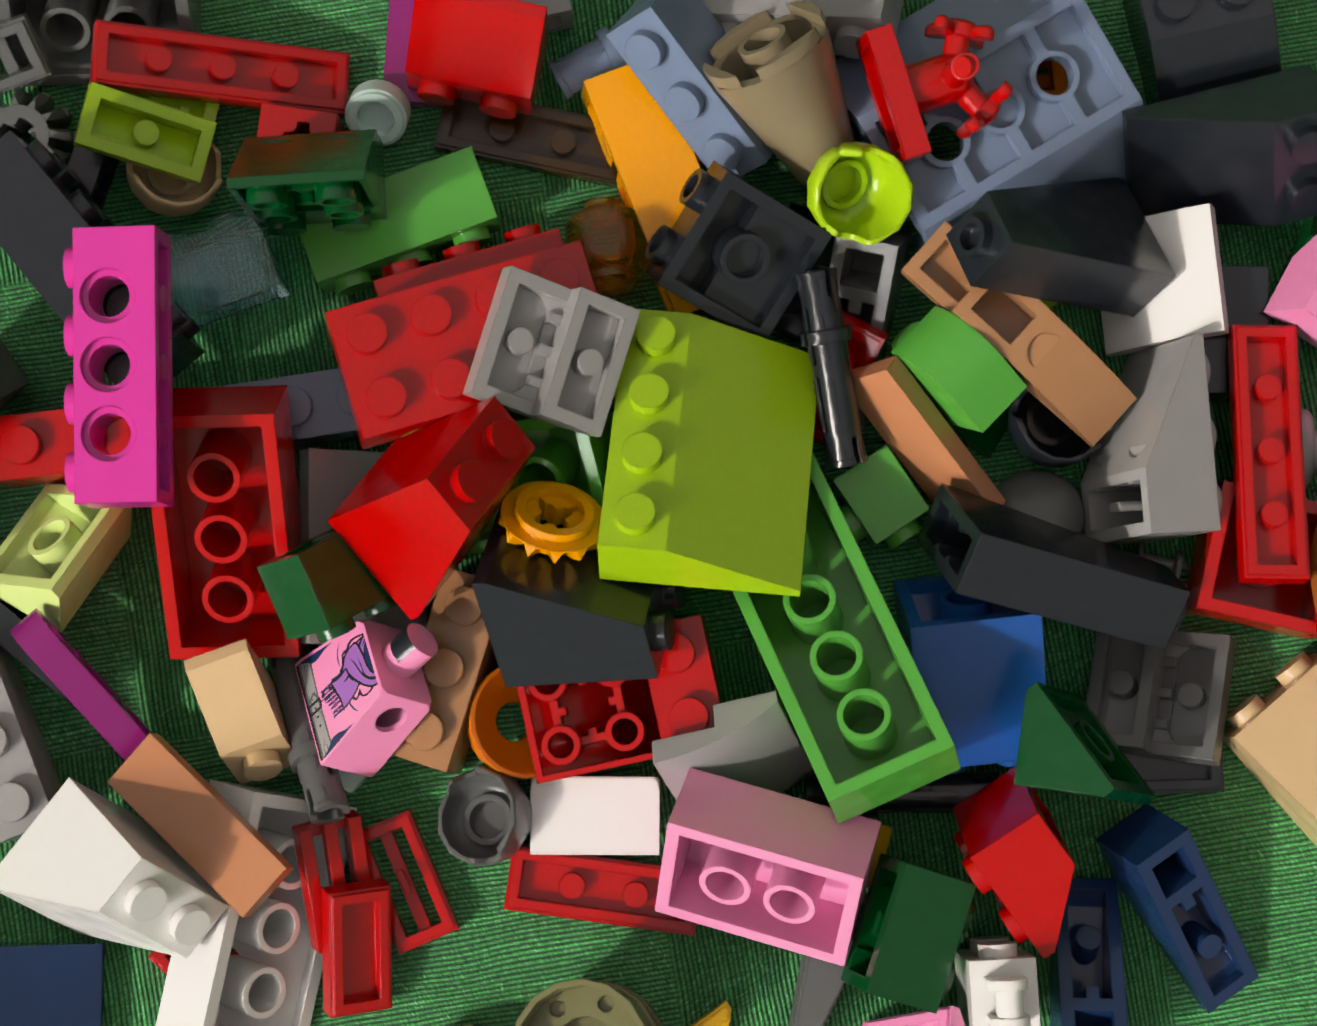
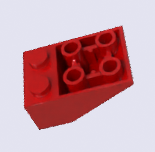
[517,615,724,784]

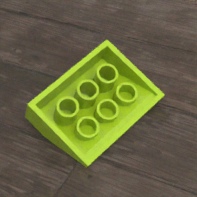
[597,309,816,597]

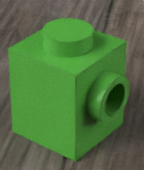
[829,445,930,550]

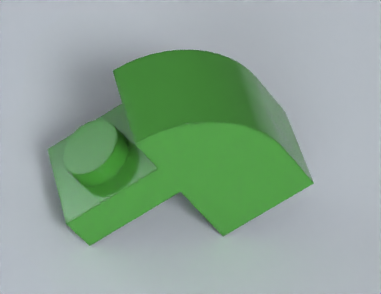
[884,306,1027,433]

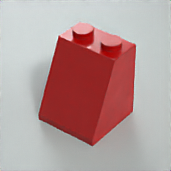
[327,396,535,620]

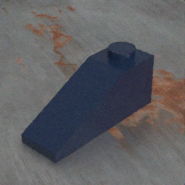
[1096,804,1259,1013]
[1050,877,1128,1026]

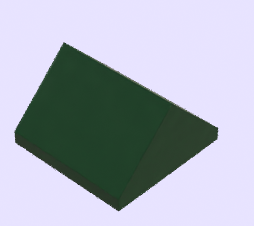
[1014,682,1156,805]

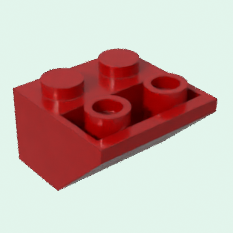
[953,766,1075,959]

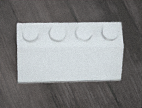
[155,779,357,1026]

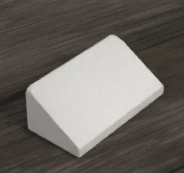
[530,776,660,855]

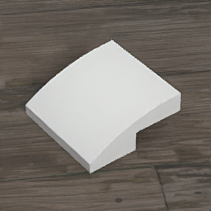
[1101,203,1230,357]

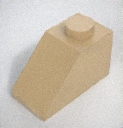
[183,638,291,785]

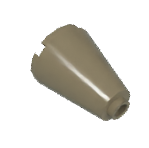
[703,1,855,186]

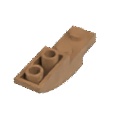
[900,221,1137,447]

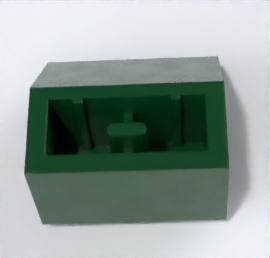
[841,853,976,1014]

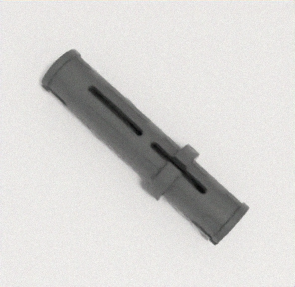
[266,644,351,825]

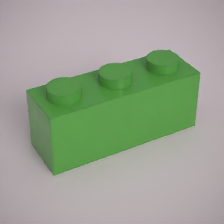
[300,146,502,296]

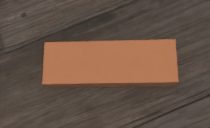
[852,355,1006,505]
[107,733,294,918]

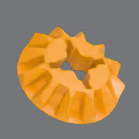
[499,481,602,564]

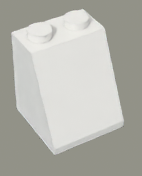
[0,777,228,959]

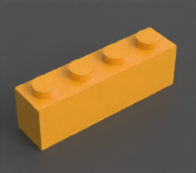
[581,65,708,317]

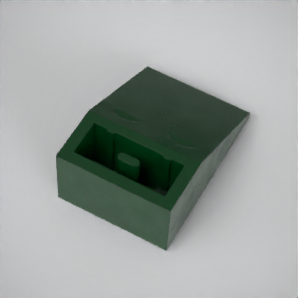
[226,129,387,236]

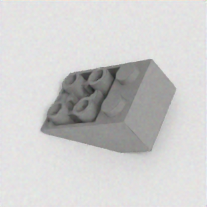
[1081,334,1223,544]

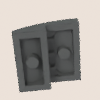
[1086,631,1237,766]

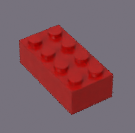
[325,240,597,449]
[151,385,304,660]

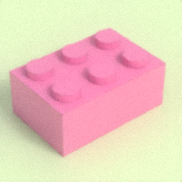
[655,768,882,966]

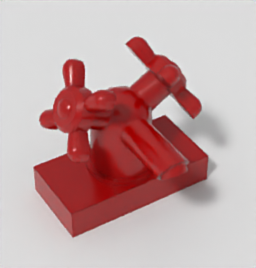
[855,14,1013,164]

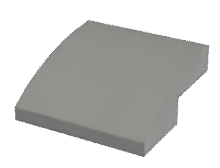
[462,266,640,437]
[652,691,813,801]

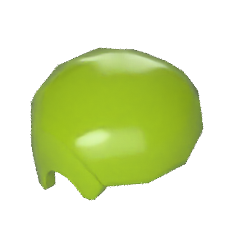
[807,141,914,246]

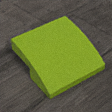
[73,82,220,185]

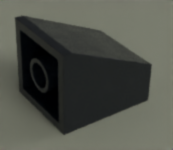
[472,504,685,687]

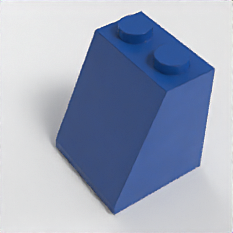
[893,575,1046,775]

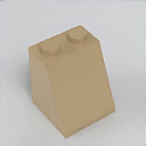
[1223,652,1317,847]

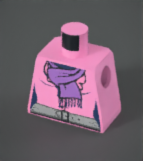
[295,620,438,777]

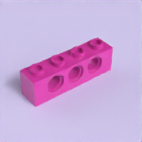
[63,225,174,509]

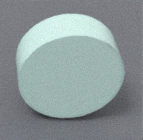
[345,79,411,146]

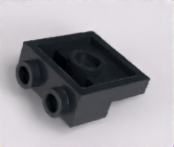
[645,160,833,339]

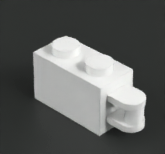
[954,936,1041,1026]

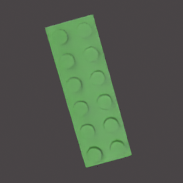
[732,452,961,824]

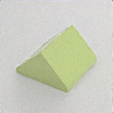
[0,484,132,633]

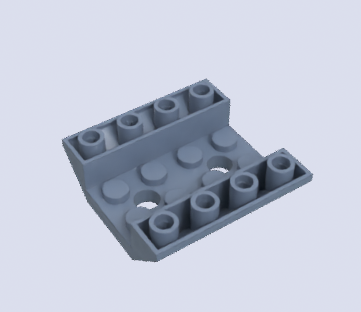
[836,0,1144,252]

